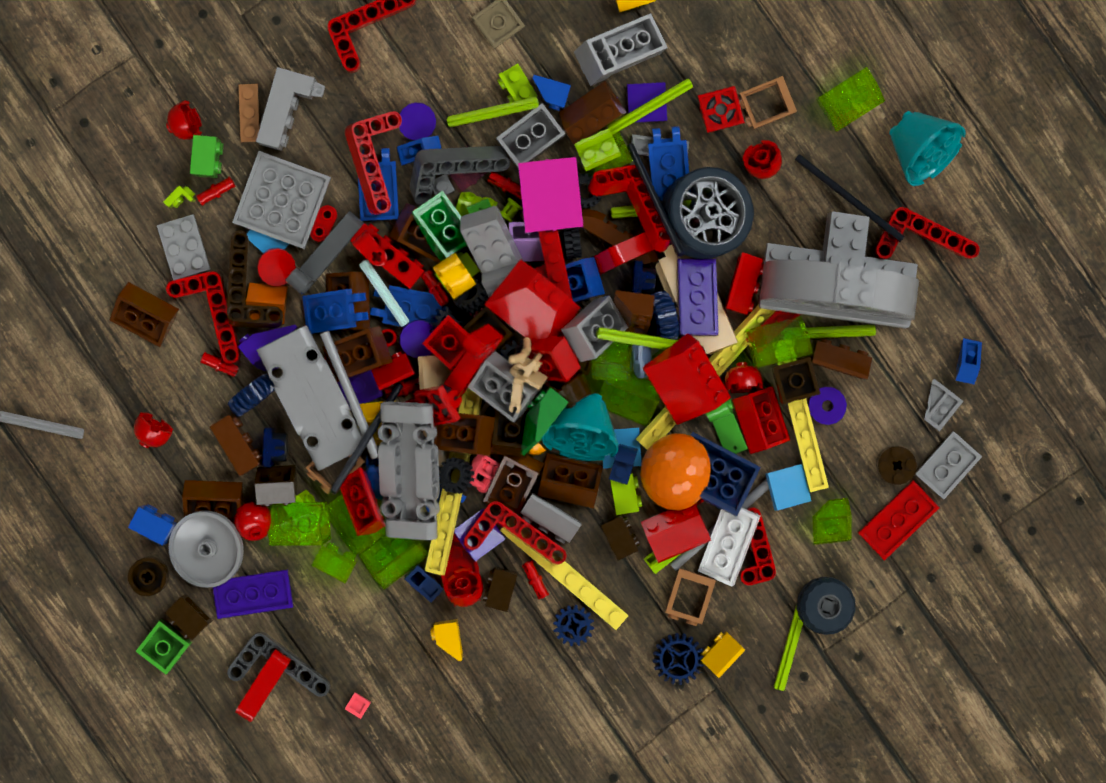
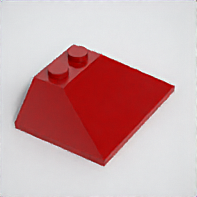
[484,259,580,344]

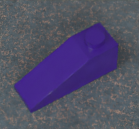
[238,325,298,364]

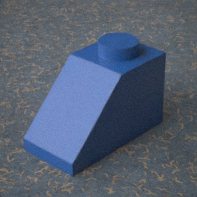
[533,75,571,111]
[397,136,442,165]
[956,338,982,384]

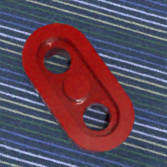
[310,205,338,242]

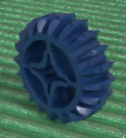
[651,291,680,340]
[228,374,275,417]
[653,633,704,685]

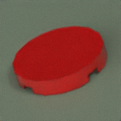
[257,248,296,286]

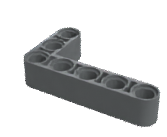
[410,146,510,205]
[285,211,364,295]
[227,632,331,697]

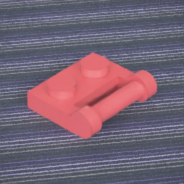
[470,455,500,493]

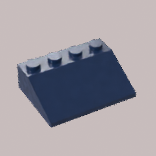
[690,432,761,517]

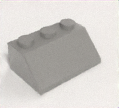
[520,493,582,544]

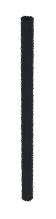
[627,143,685,257]
[795,154,905,242]
[329,383,403,495]

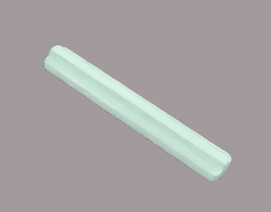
[359,260,409,326]

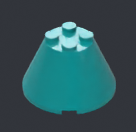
[889,111,966,186]
[542,394,619,461]

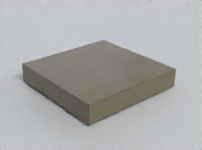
[472,0,525,49]

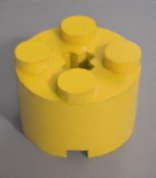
[433,253,476,299]

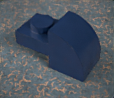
[609,443,638,485]
[404,564,444,603]

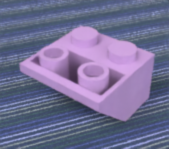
[509,222,544,262]

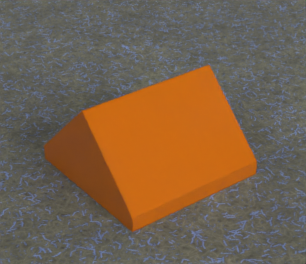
[246,283,288,324]

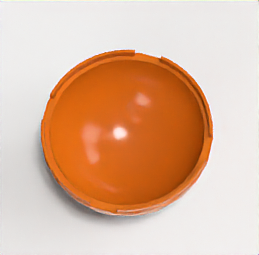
[640,433,711,510]

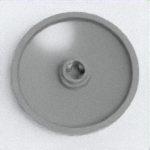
[169,511,244,588]

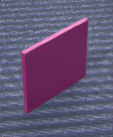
[518,157,583,233]

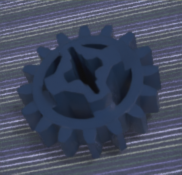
[553,604,594,646]

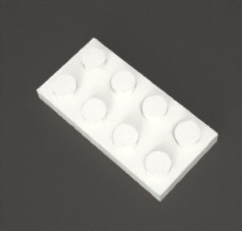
[698,508,760,587]

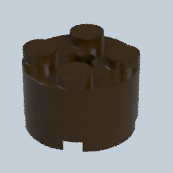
[545,368,591,409]
[876,446,917,485]
[128,556,169,596]

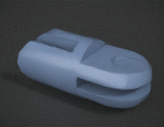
[632,344,652,379]

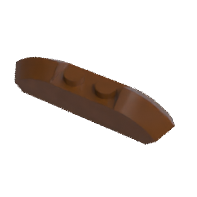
[581,209,658,265]

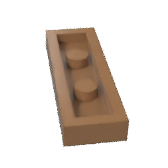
[239,84,260,143]

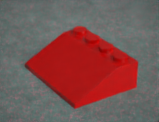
[642,333,731,425]

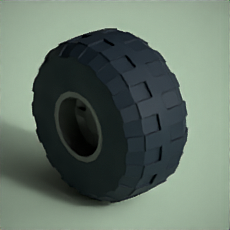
[796,577,856,635]

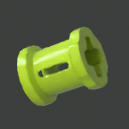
[500,198,522,222]

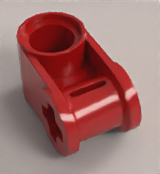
[352,230,387,266]

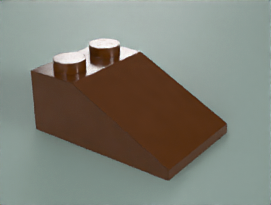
[388,203,441,263]
[322,326,393,382]
[434,413,495,456]
[483,455,544,516]

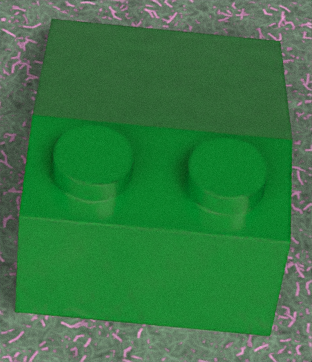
[412,191,468,261]
[521,387,568,456]

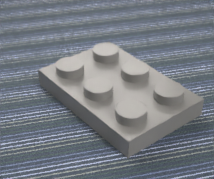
[157,214,211,280]
[915,431,982,500]

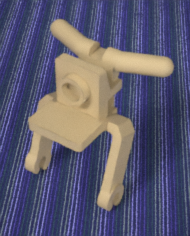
[509,337,548,414]

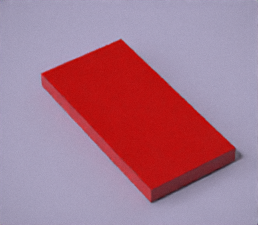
[857,480,940,561]

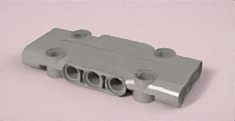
[257,325,367,471]
[378,401,440,540]

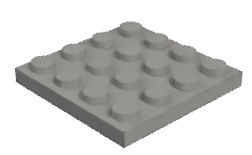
[232,151,331,249]

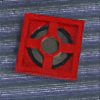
[697,86,745,133]
[413,385,462,426]

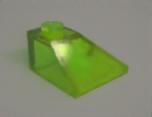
[813,498,852,545]

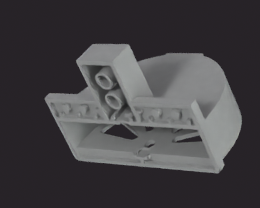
[759,212,919,328]

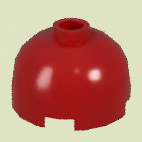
[166,100,202,140]
[743,140,782,179]
[724,362,763,393]
[134,412,173,448]
[233,502,273,541]
[444,568,483,607]

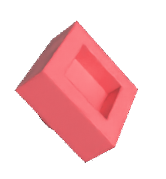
[345,692,371,719]

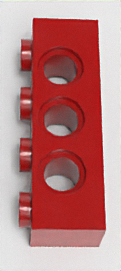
[350,223,425,289]

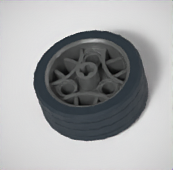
[661,167,754,259]

